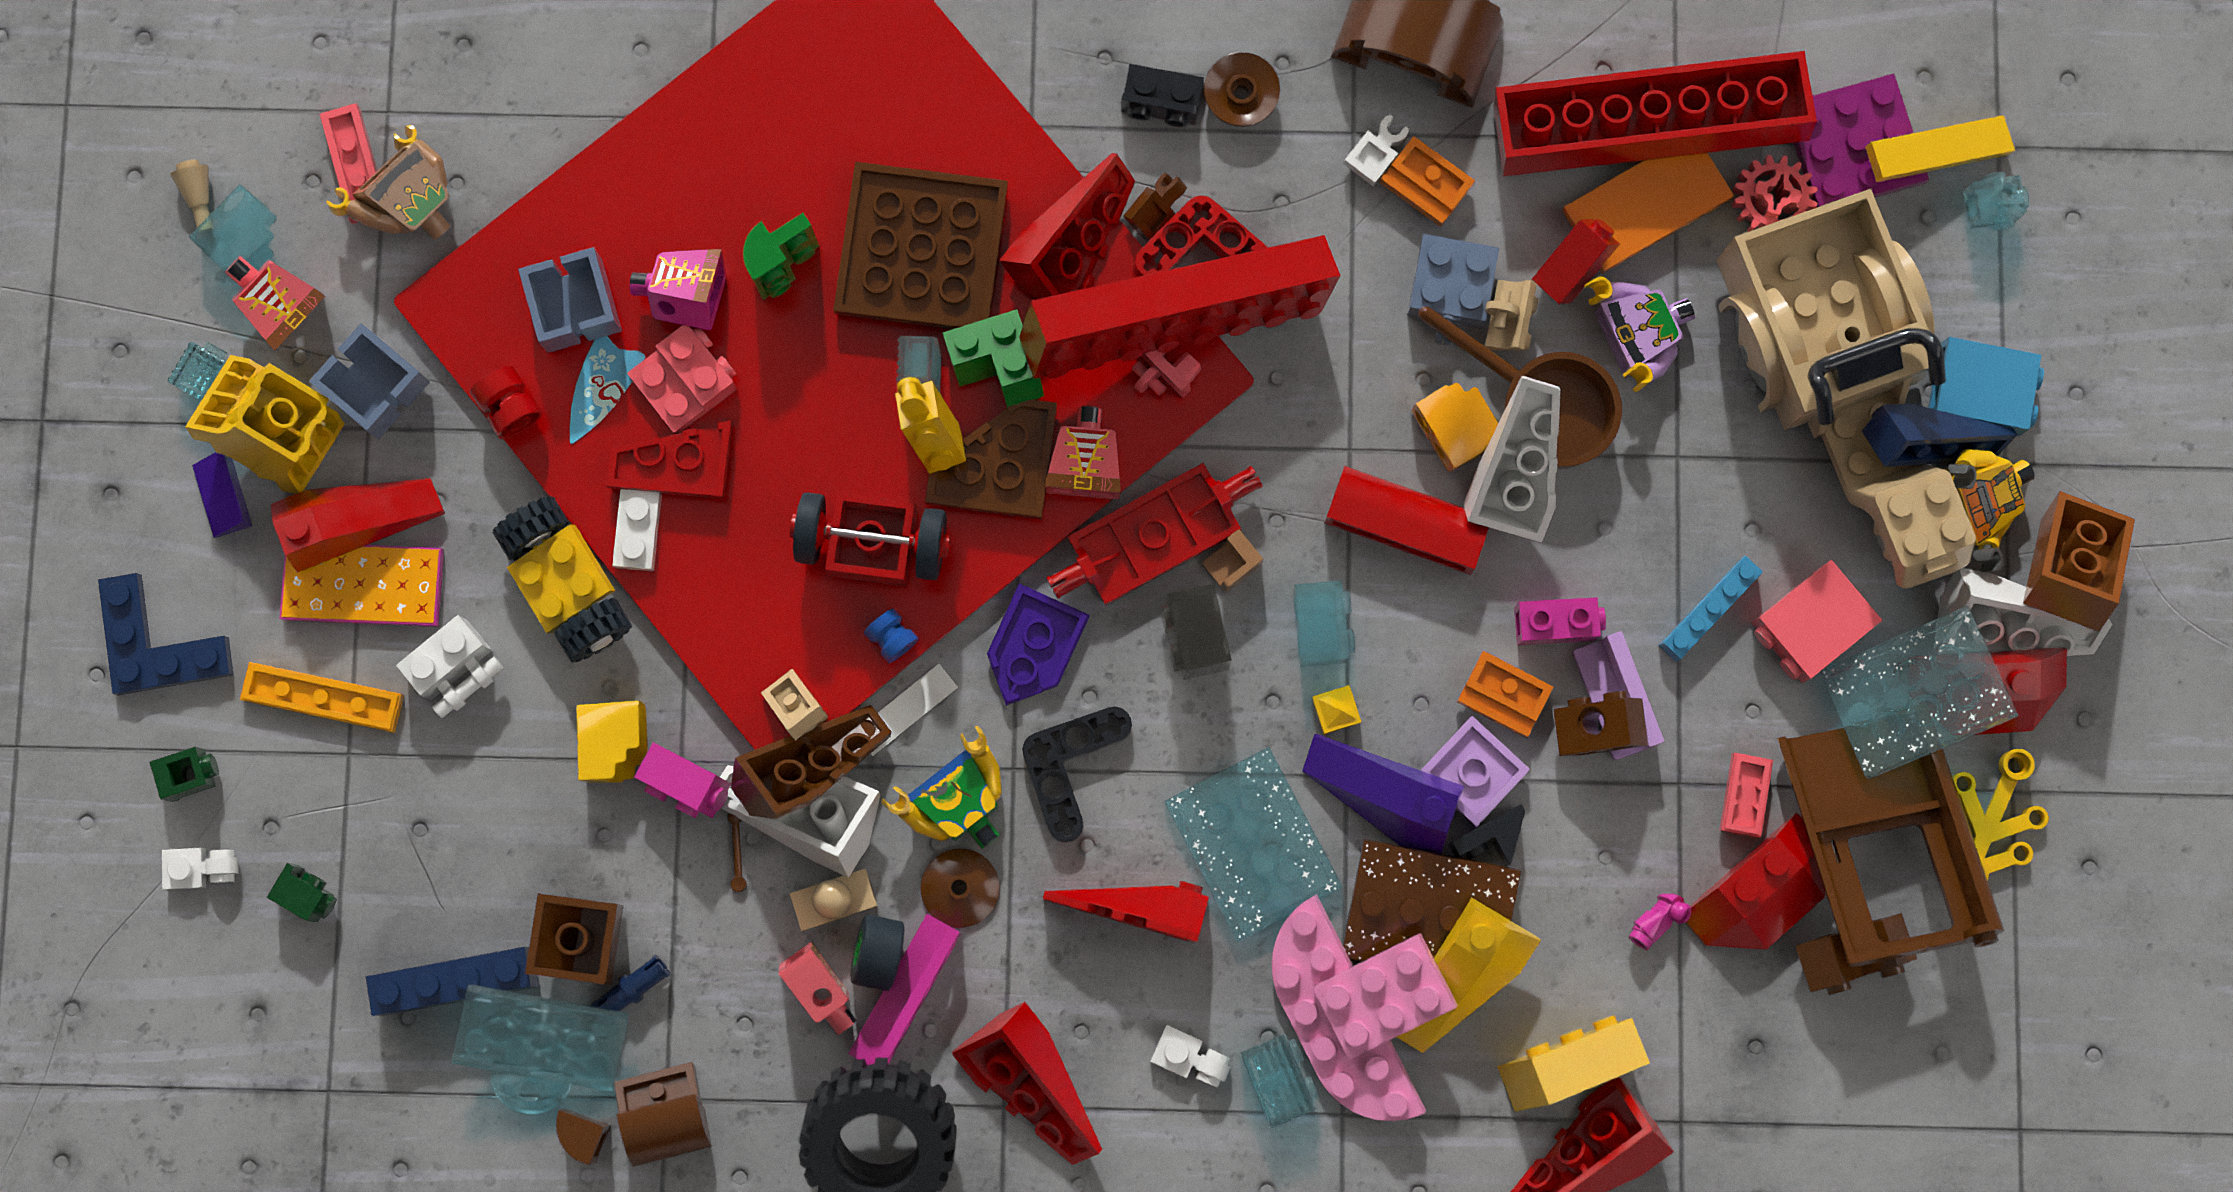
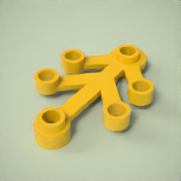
[1952,749,2049,880]

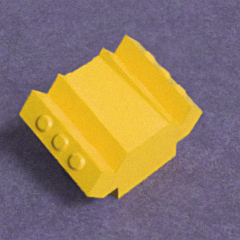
[185,355,345,494]

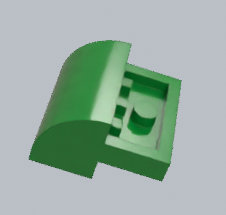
[743,213,819,300]

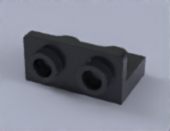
[1121,64,1204,127]

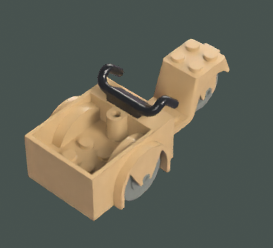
[1716,189,1976,589]

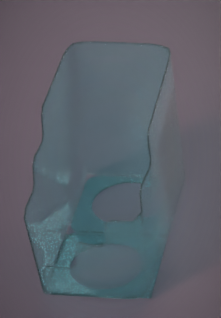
[189,184,277,272]

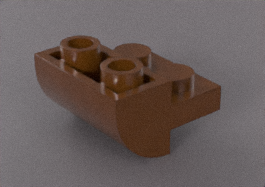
[614,1062,712,1167]

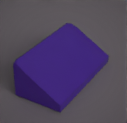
[192,452,252,538]

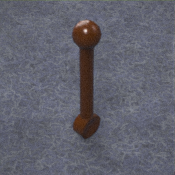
[727,813,747,892]

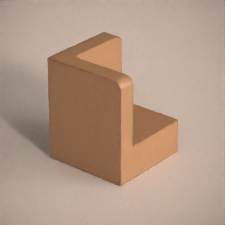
[1203,529,1264,594]

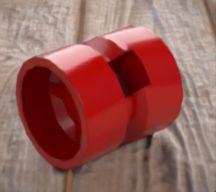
[470,366,543,439]

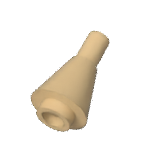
[170,160,214,233]

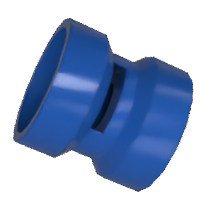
[864,608,919,663]

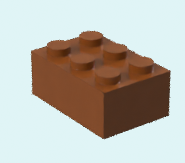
[2023,491,2135,632]

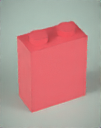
[1752,559,1883,683]

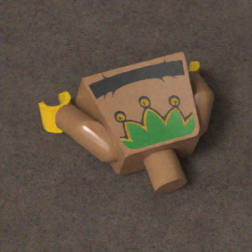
[326,125,451,240]

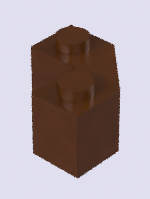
[1795,913,1918,995]

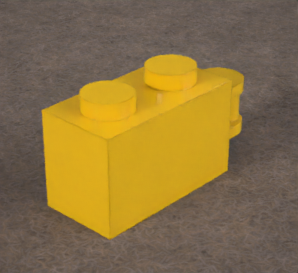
[895,377,966,474]

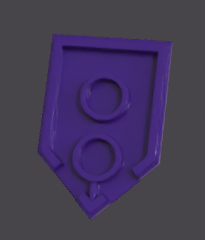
[987,583,1090,706]

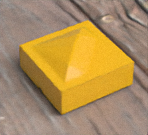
[1311,685,1362,735]

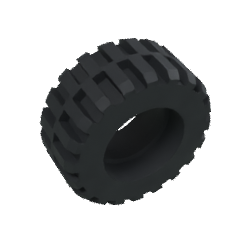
[799,1057,957,1192]

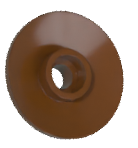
[1204,52,1280,127]
[921,849,1000,928]

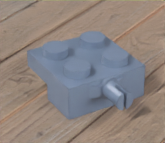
[1407,234,1499,345]

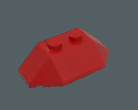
[1909,647,2067,736]
[1685,812,1825,950]

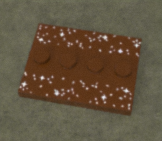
[1342,839,1521,961]

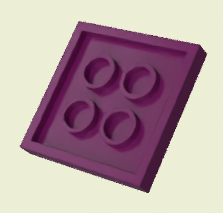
[1794,73,1929,208]

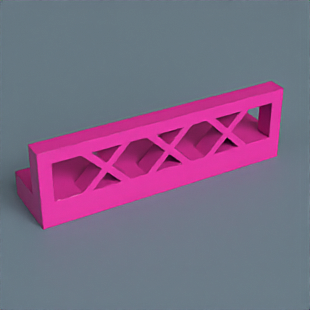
[848,914,962,1065]

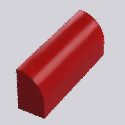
[1324,465,1489,575]

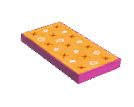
[279,545,444,627]

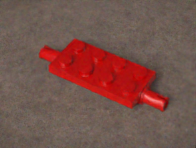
[1046,462,1263,606]

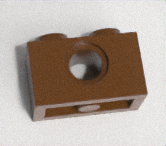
[1553,691,1649,756]

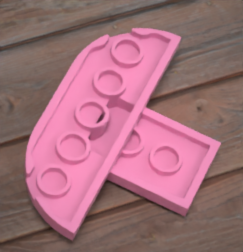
[1272,895,1458,1121]

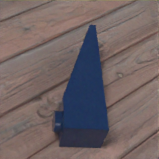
[1861,404,2017,467]

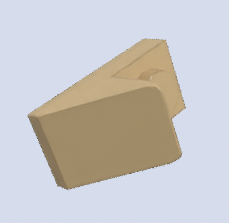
[761,669,828,740]

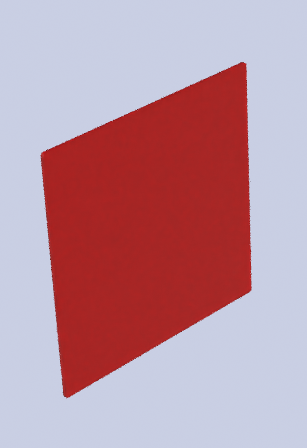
[394,0,1254,750]

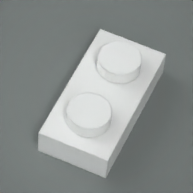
[612,489,662,571]

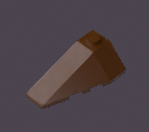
[730,705,892,819]

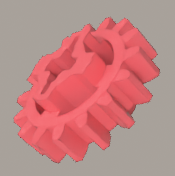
[1731,155,1818,232]

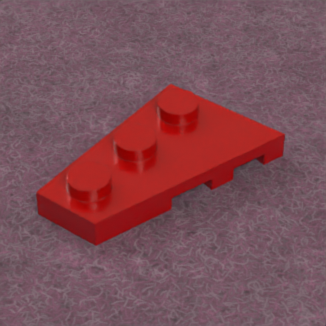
[605,420,733,499]

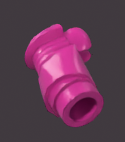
[1628,893,1691,951]

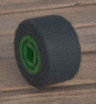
[850,915,905,991]

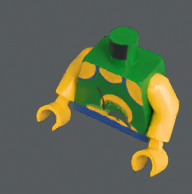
[882,726,1002,849]

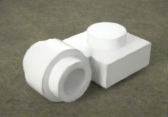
[162,848,239,890]
[1150,1025,1231,1088]

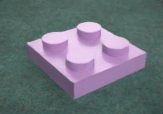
[1420,716,1530,828]

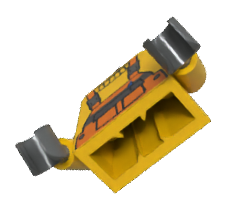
[1944,449,2035,573]

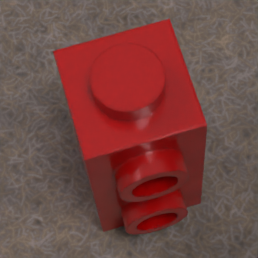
[1532,218,1620,305]

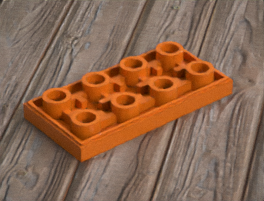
[1562,153,1735,274]

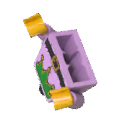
[1584,276,1695,393]

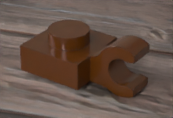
[1123,172,1187,241]

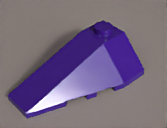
[1302,734,1464,854]

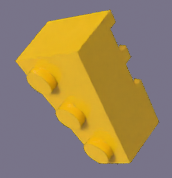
[1497,1015,1650,1112]

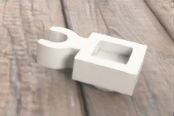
[1343,115,1409,187]

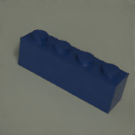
[366,946,540,1016]

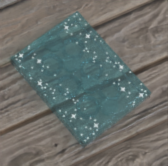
[1820,605,2019,779]
[1164,747,1343,942]

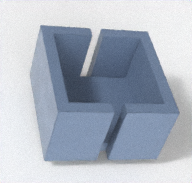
[518,247,622,353]
[309,323,430,440]

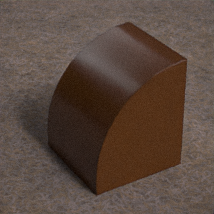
[556,1108,611,1165]

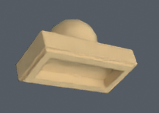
[790,868,878,931]

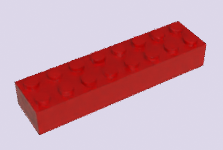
[1493,51,1817,177]
[1019,235,1341,379]

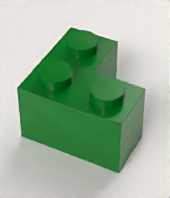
[943,309,1044,407]

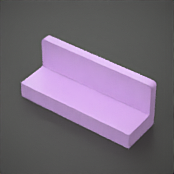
[1573,631,1665,760]

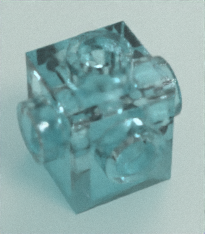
[1963,172,2029,231]

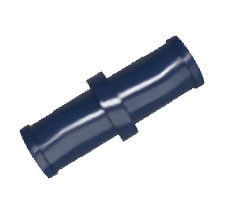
[591,954,671,1023]

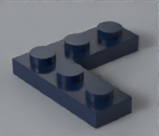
[98,573,234,696]

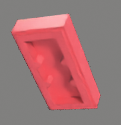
[1719,752,1773,838]

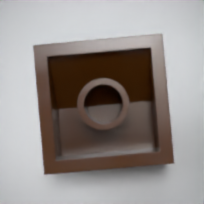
[525,893,624,985]

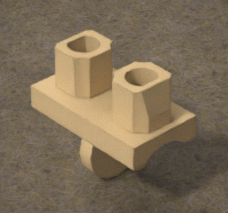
[1485,280,1539,351]

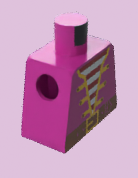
[630,249,727,330]

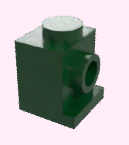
[149,747,219,802]
[266,863,337,922]

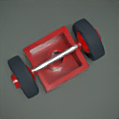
[790,492,951,587]

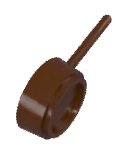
[1418,306,1622,469]

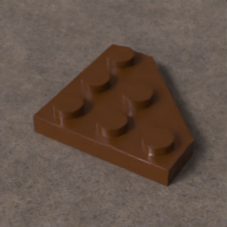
[925,400,1057,520]

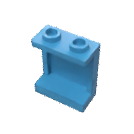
[1928,337,2044,437]

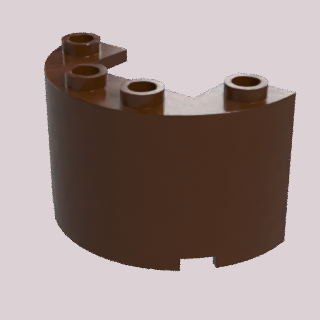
[1330,0,1503,108]

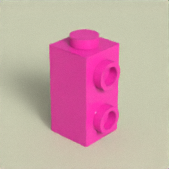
[1514,597,1606,646]
[634,742,731,819]

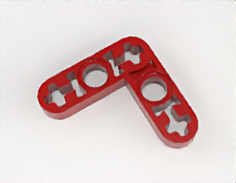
[1133,195,1269,277]

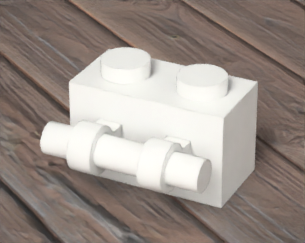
[396,615,504,718]

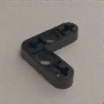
[1022,706,1132,843]

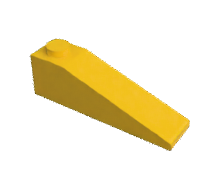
[1396,898,1541,1053]

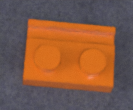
[1379,136,1475,227]
[1456,650,1553,738]

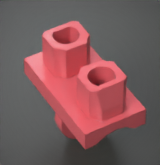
[1132,350,1201,398]

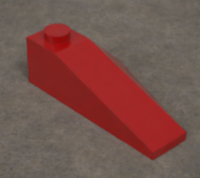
[999,153,1136,299]
[270,478,445,573]
[1042,881,1209,944]
[951,1002,1102,1165]
[1511,1076,1674,1192]

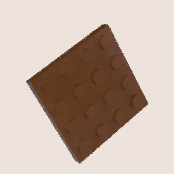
[833,162,1008,329]

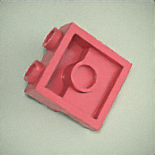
[627,325,737,434]

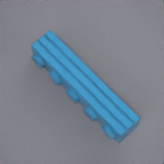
[1659,556,1763,662]

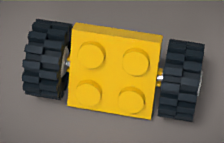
[492,496,632,663]

